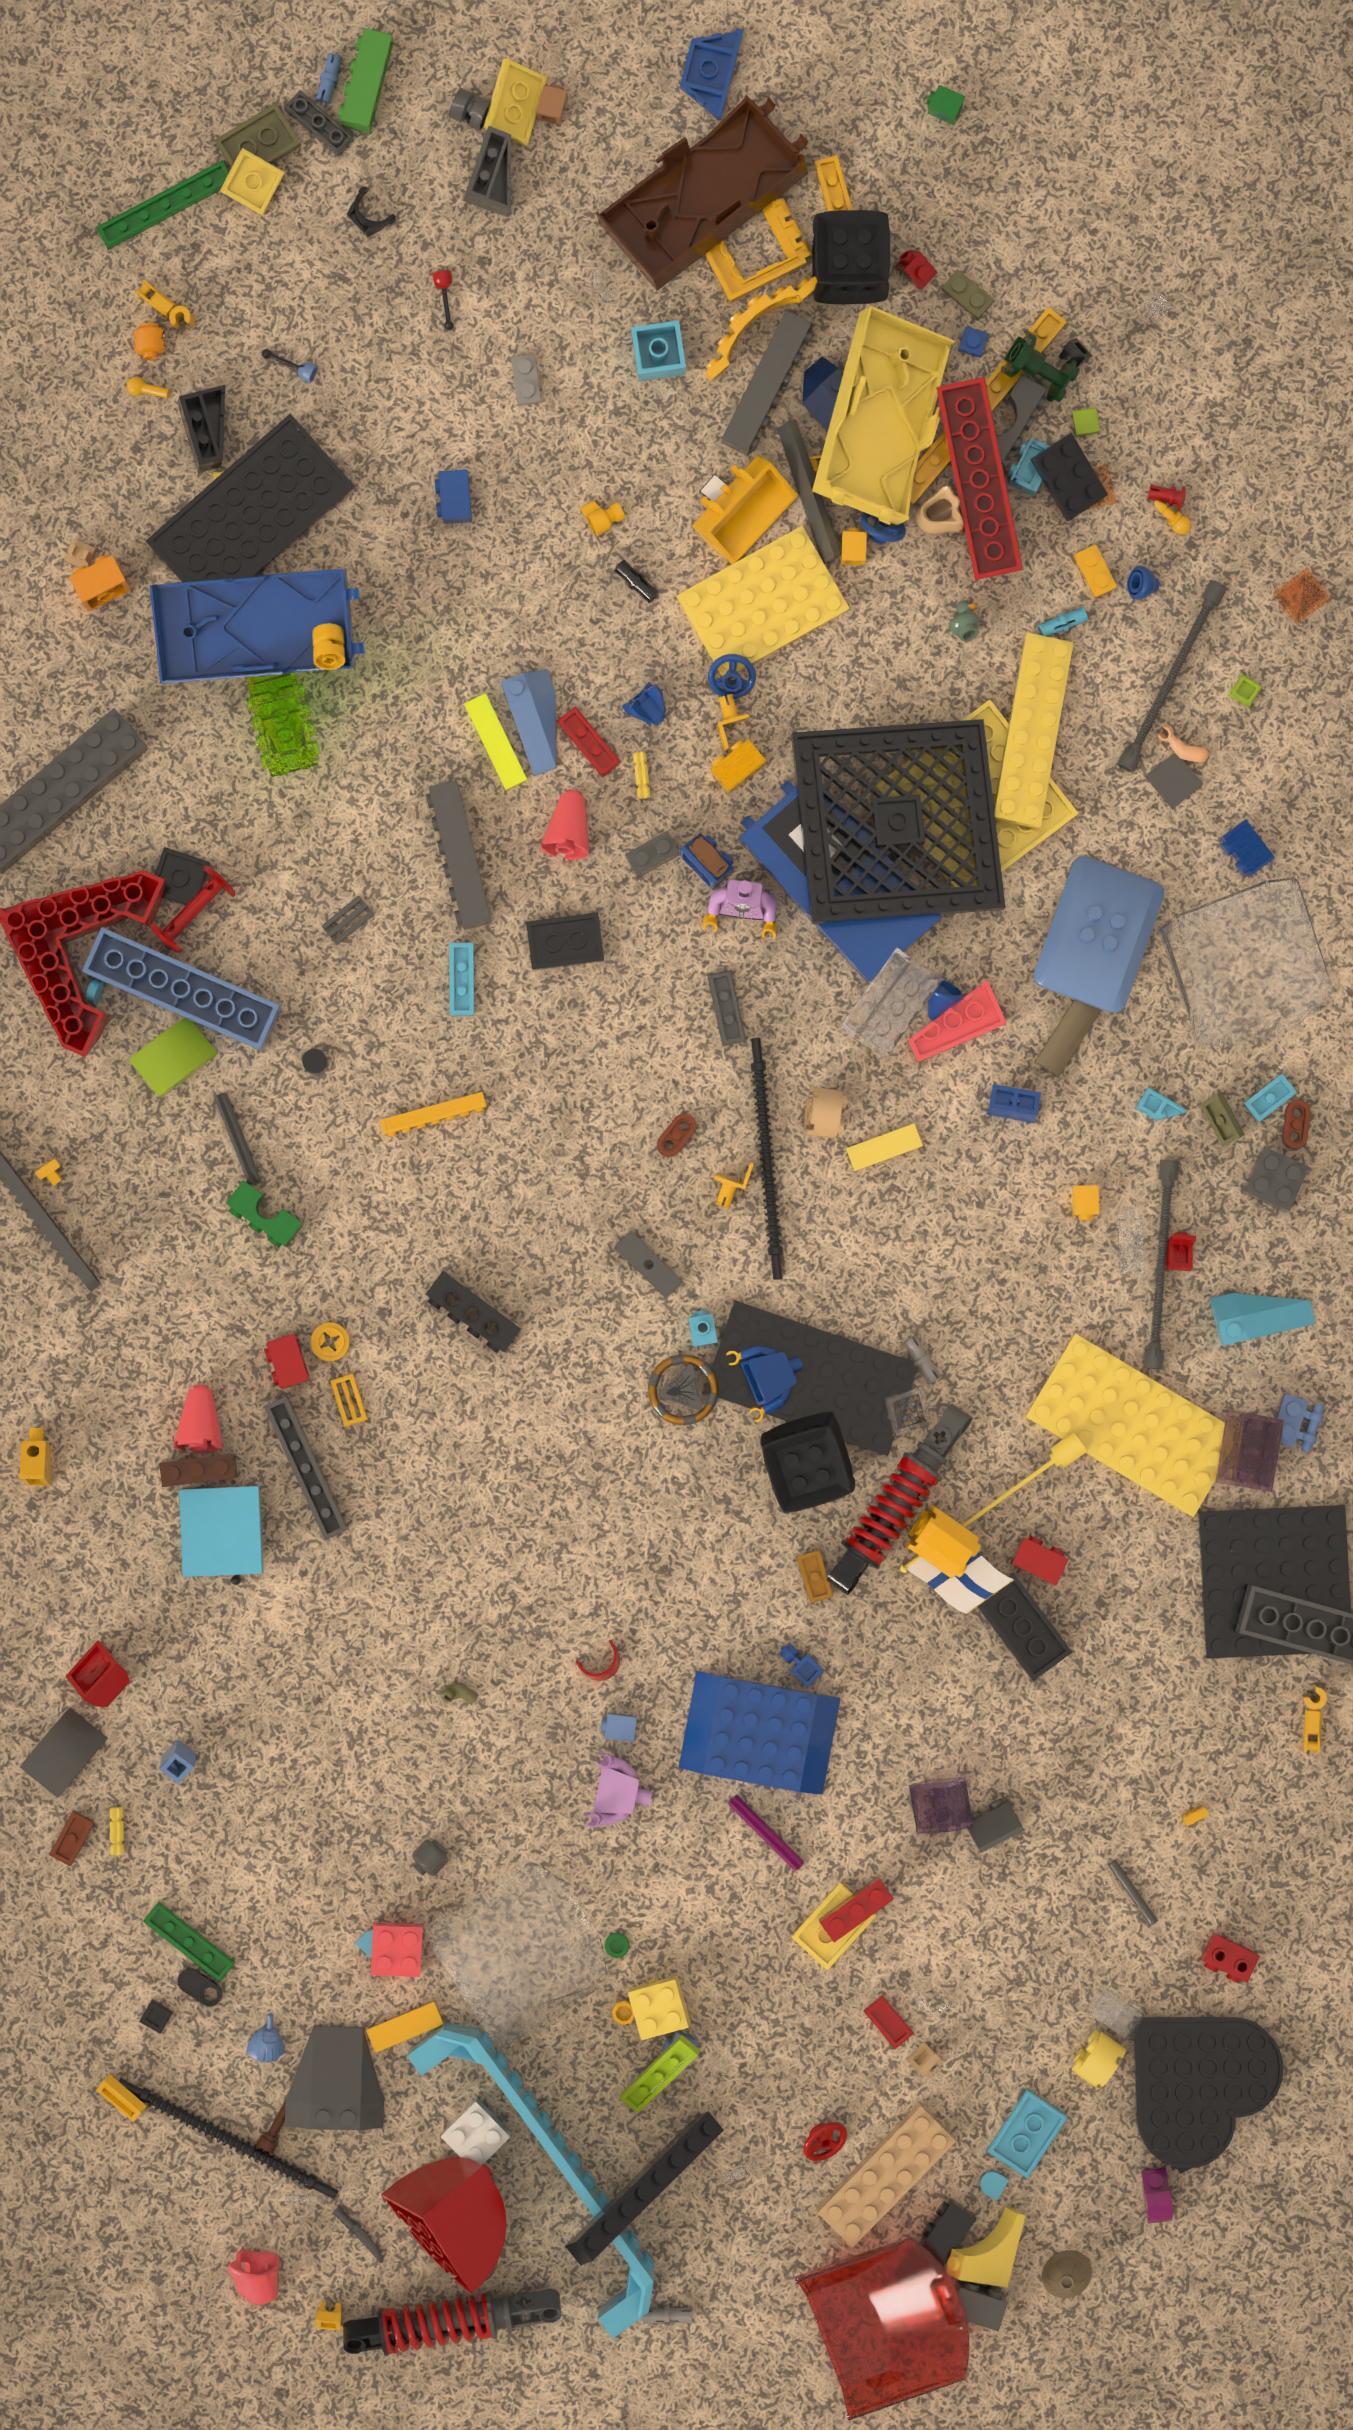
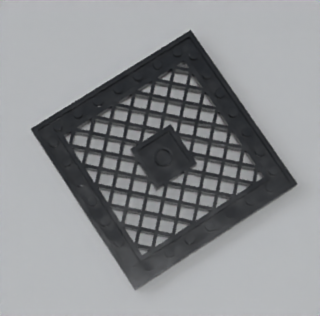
[791,719,1006,924]

